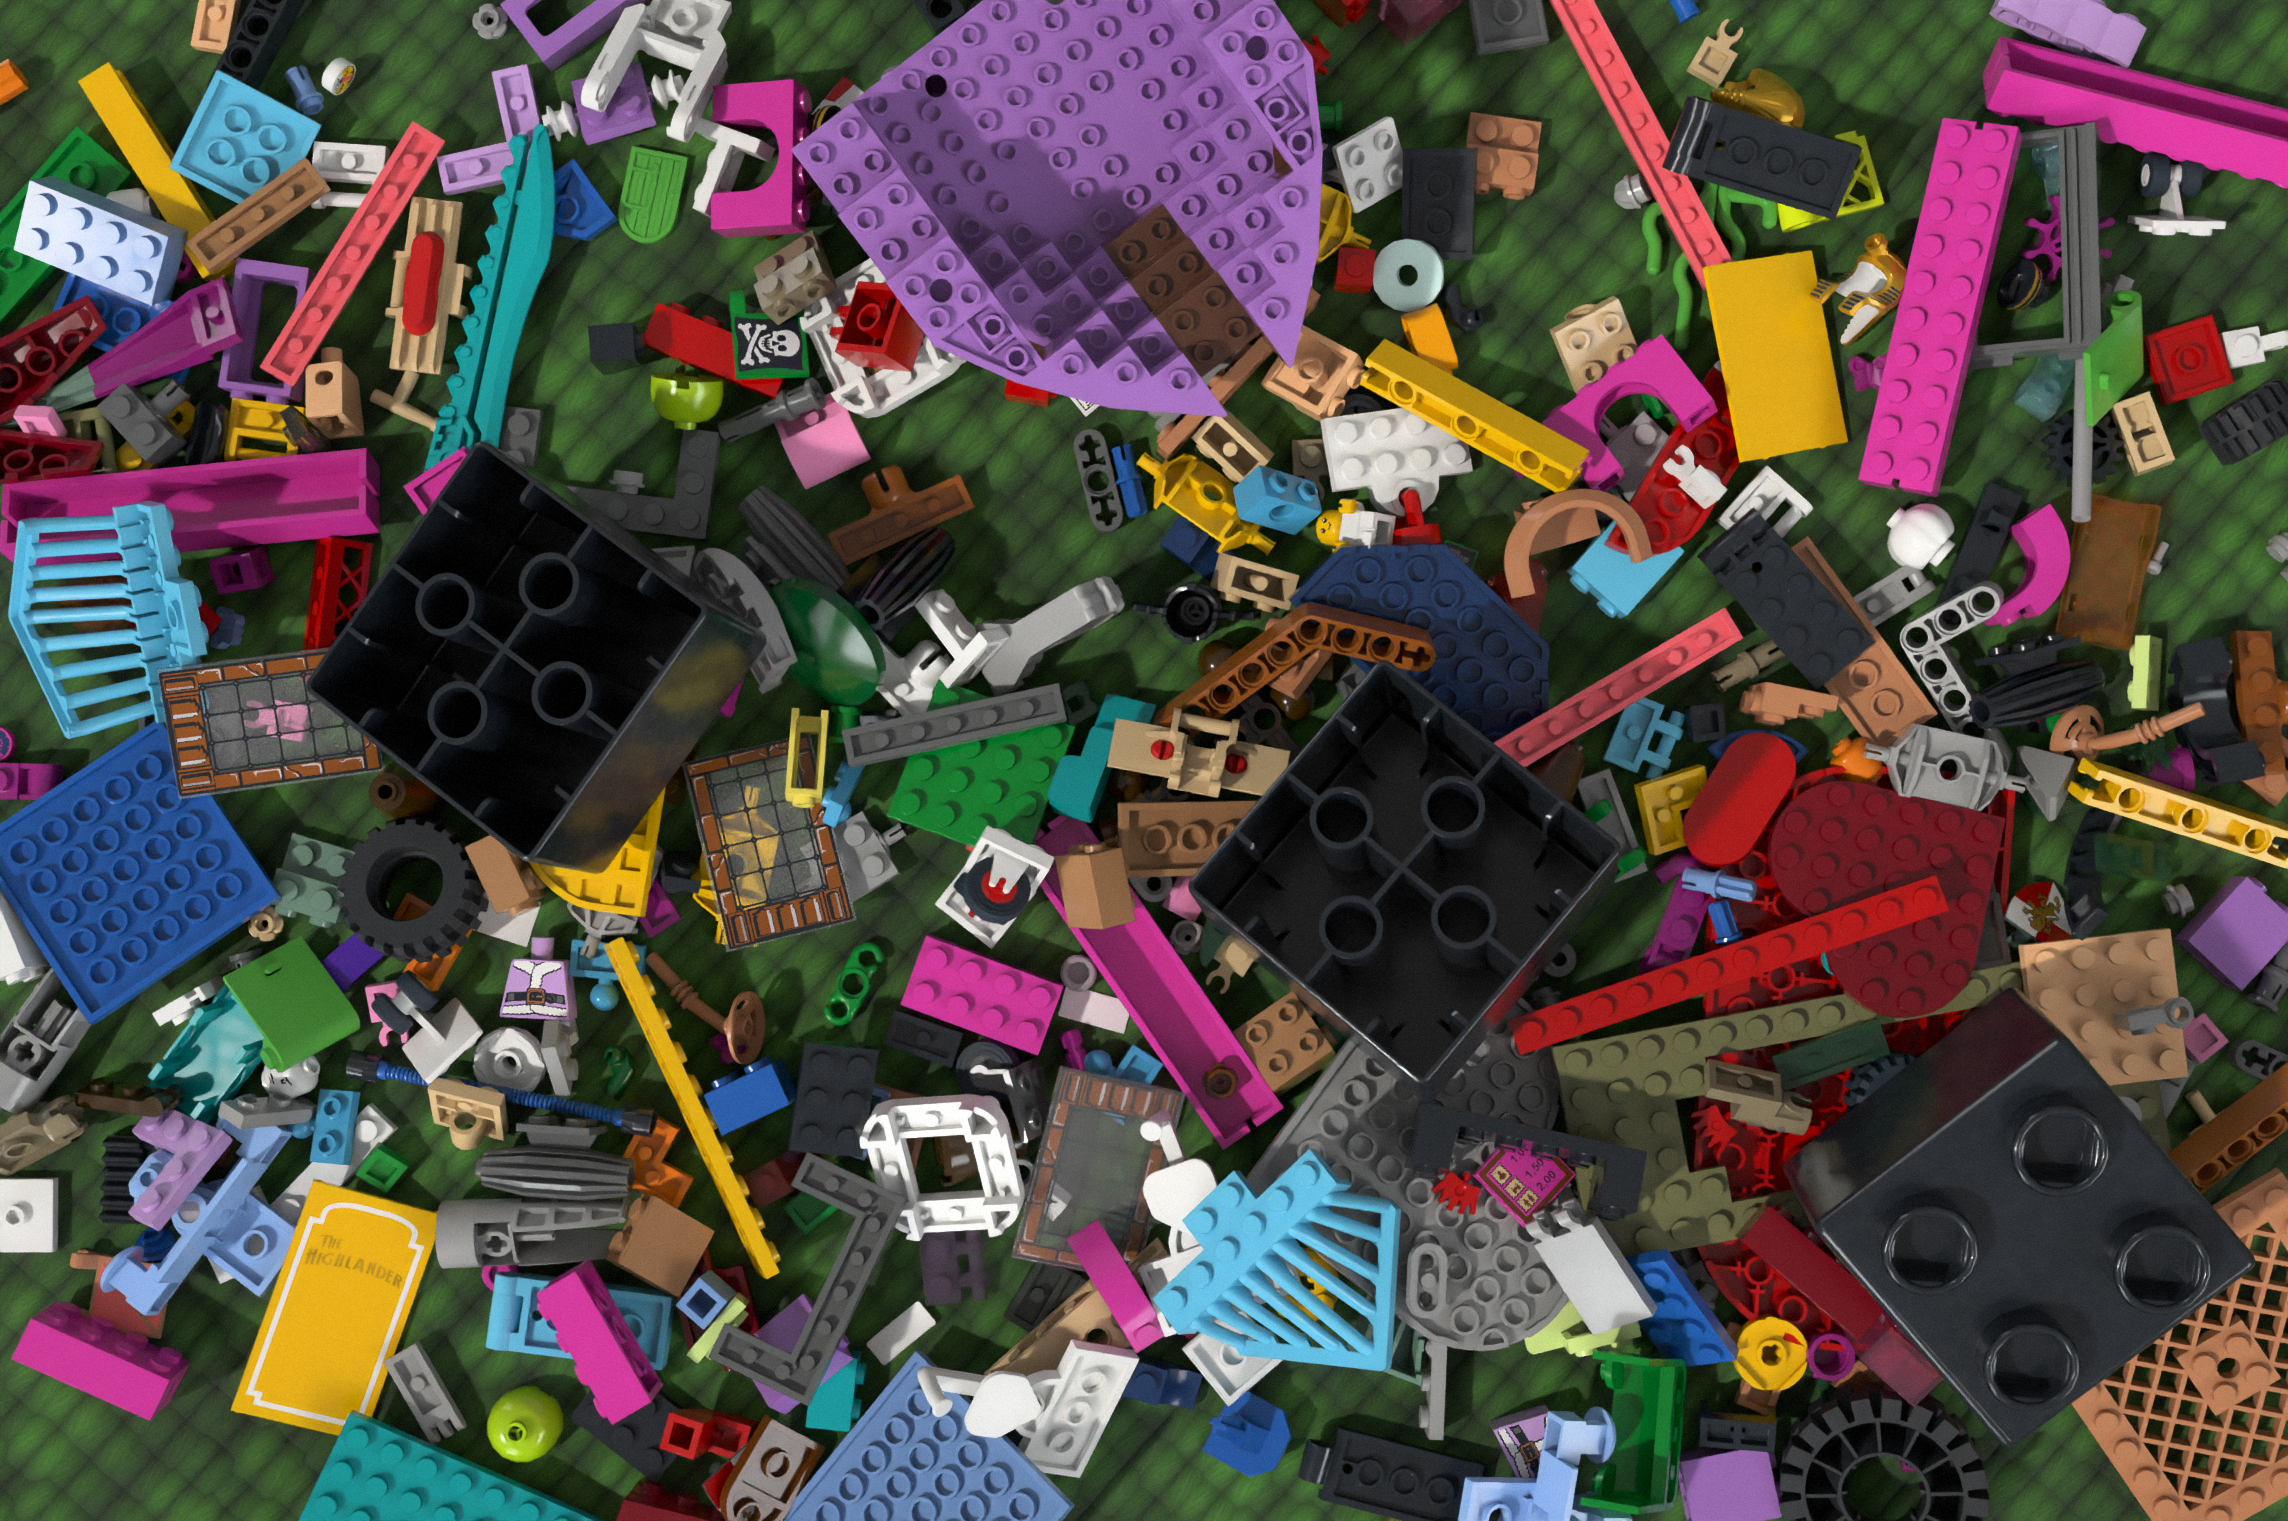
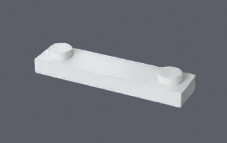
[270,1103,398,1226]

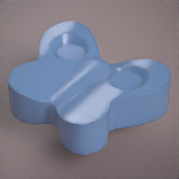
[210,606,245,650]

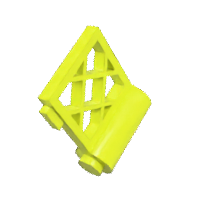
[1776,131,1884,232]

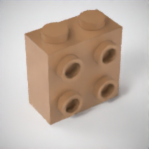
[465,835,547,917]
[1055,842,1135,929]
[1233,992,1337,1098]
[606,1194,715,1297]

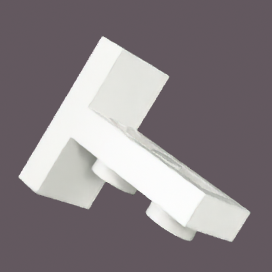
[692,118,775,218]
[915,589,1010,689]

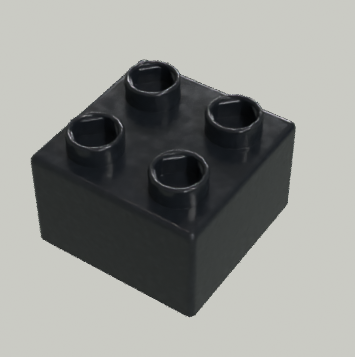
[306,442,767,874]
[1188,660,1621,1102]
[1783,987,2255,1447]

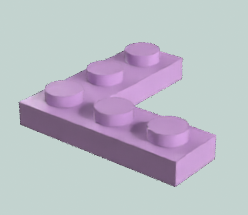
[436,64,542,196]
[128,1108,233,1231]

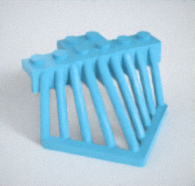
[8,500,209,739]
[1152,1149,1401,1371]

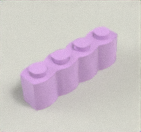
[1989,0,2147,68]

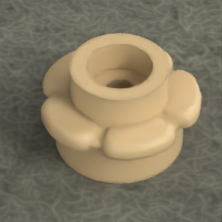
[248,906,284,941]

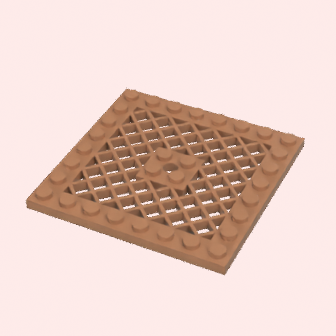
[2072,1167,2288,1521]

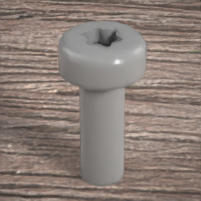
[2144,542,2169,575]

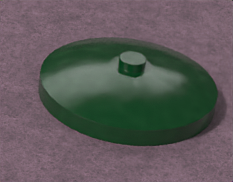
[758,578,886,706]

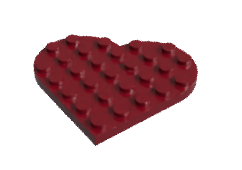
[1768,781,2006,1018]

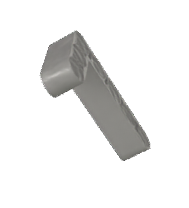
[1900,581,2013,772]

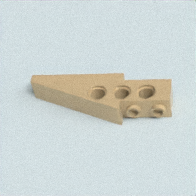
[984,1237,1170,1377]

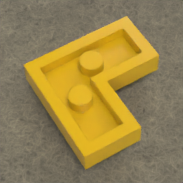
[1634,764,1707,856]

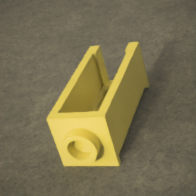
[785,708,829,808]

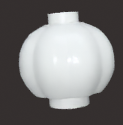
[1886,503,1955,570]

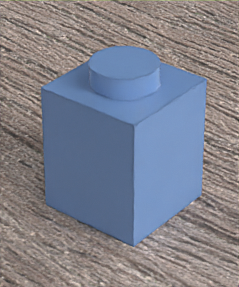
[676,1269,737,1330]

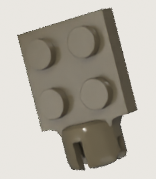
[0,1095,89,1176]

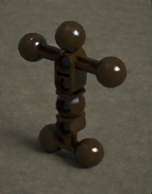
[1106,639,1316,802]

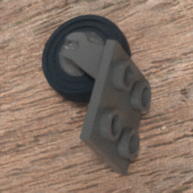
[956,1038,1053,1143]

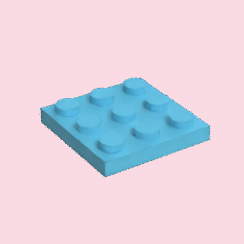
[169,69,322,204]

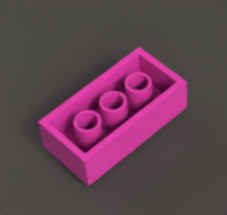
[900,934,1064,1056]
[536,1258,663,1425]
[11,1301,190,1421]

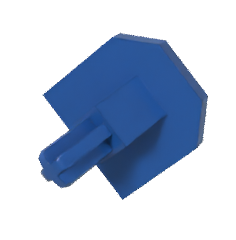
[1202,1390,1292,1477]

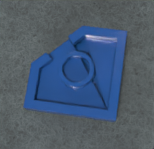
[554,159,618,241]

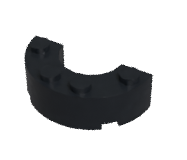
[2167,636,2266,786]

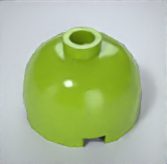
[650,373,723,430]
[487,1386,563,1462]

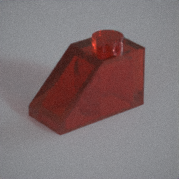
[1487,556,1548,634]
[742,1149,823,1209]

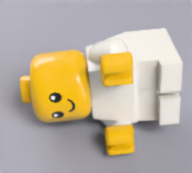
[1316,499,1396,552]

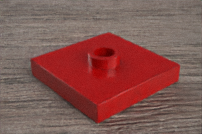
[2143,314,2235,407]

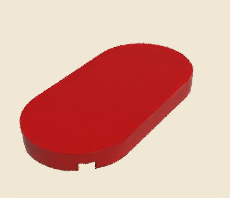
[1682,733,1796,867]

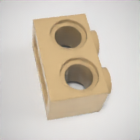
[2110,391,2175,477]

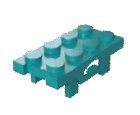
[147,984,264,1126]

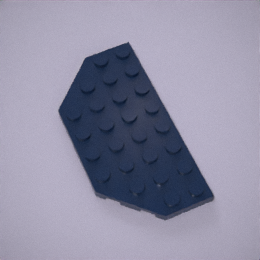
[1288,543,1549,768]

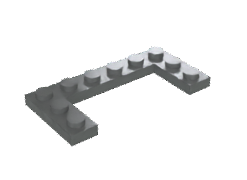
[499,406,721,541]
[708,1152,908,1406]

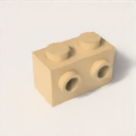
[1191,405,1274,483]
[1210,553,1299,613]

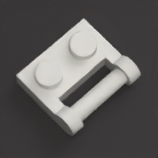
[311,141,390,209]
[1716,465,1813,538]

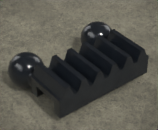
[99,1133,173,1231]

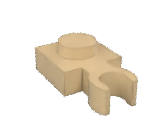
[1686,19,1743,89]
[1206,936,1253,994]

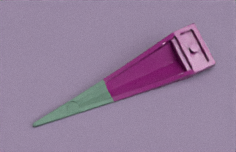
[0,277,243,430]

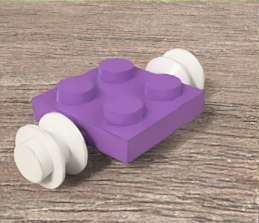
[542,62,685,145]

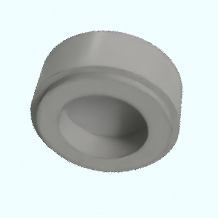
[1060,955,1097,992]

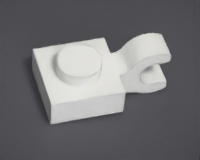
[2219,326,2288,369]
[1663,445,1728,509]

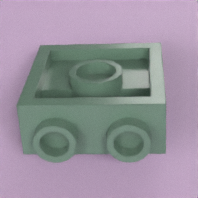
[272,833,356,928]

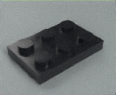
[1401,148,1478,260]
[788,1039,879,1157]
[570,1390,685,1484]

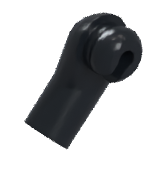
[1443,284,1483,332]

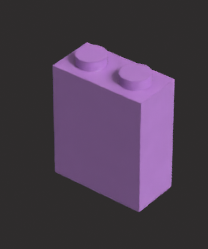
[2174,876,2288,991]
[752,1294,854,1415]
[1678,1447,1783,1521]

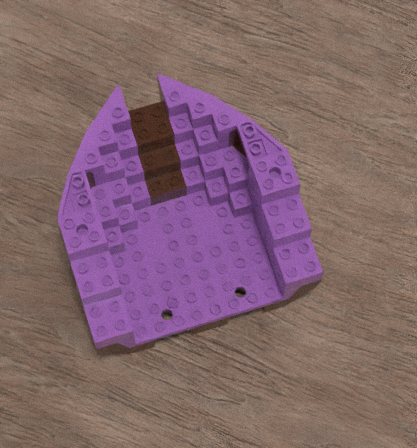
[791,0,1323,417]

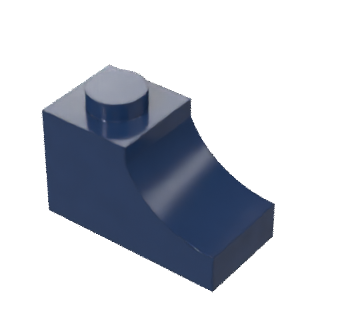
[1160,514,1240,583]
[1123,1353,1203,1410]

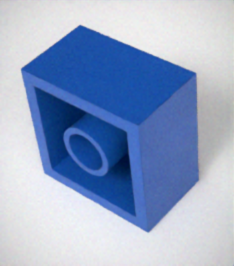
[704,1056,796,1135]

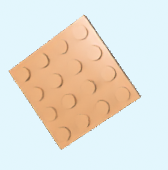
[2018,928,2188,1085]

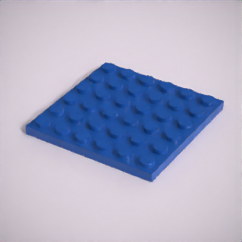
[0,720,282,1025]

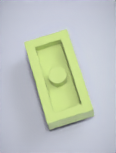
[2127,636,2162,711]
[686,1292,749,1364]

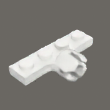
[876,635,952,717]

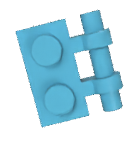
[1601,697,1685,780]

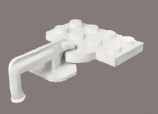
[1138,1110,1302,1337]
[917,1339,1139,1478]

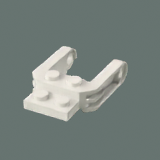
[581,0,732,143]

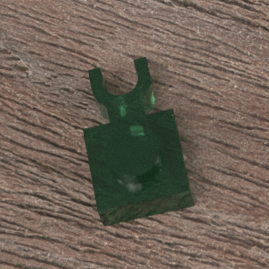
[2114,723,2171,774]

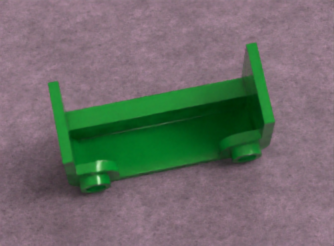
[1580,1351,1687,1515]

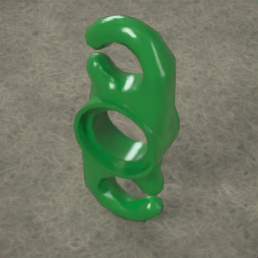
[823,942,884,1026]

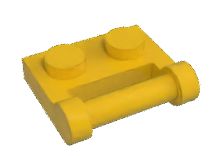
[224,398,307,462]

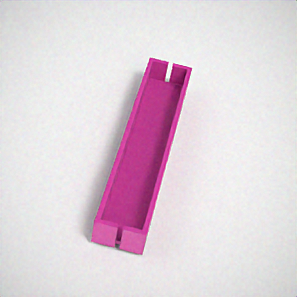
[1982,36,2288,189]
[1858,118,2022,497]
[0,448,380,566]
[1034,815,1284,1150]

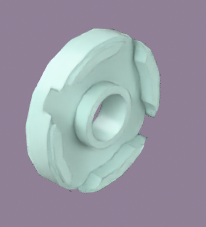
[1373,238,1444,312]

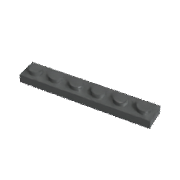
[842,683,1067,768]

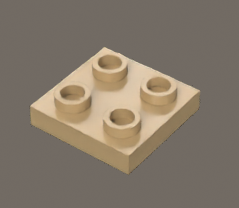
[1550,296,1638,393]
[428,1077,509,1150]

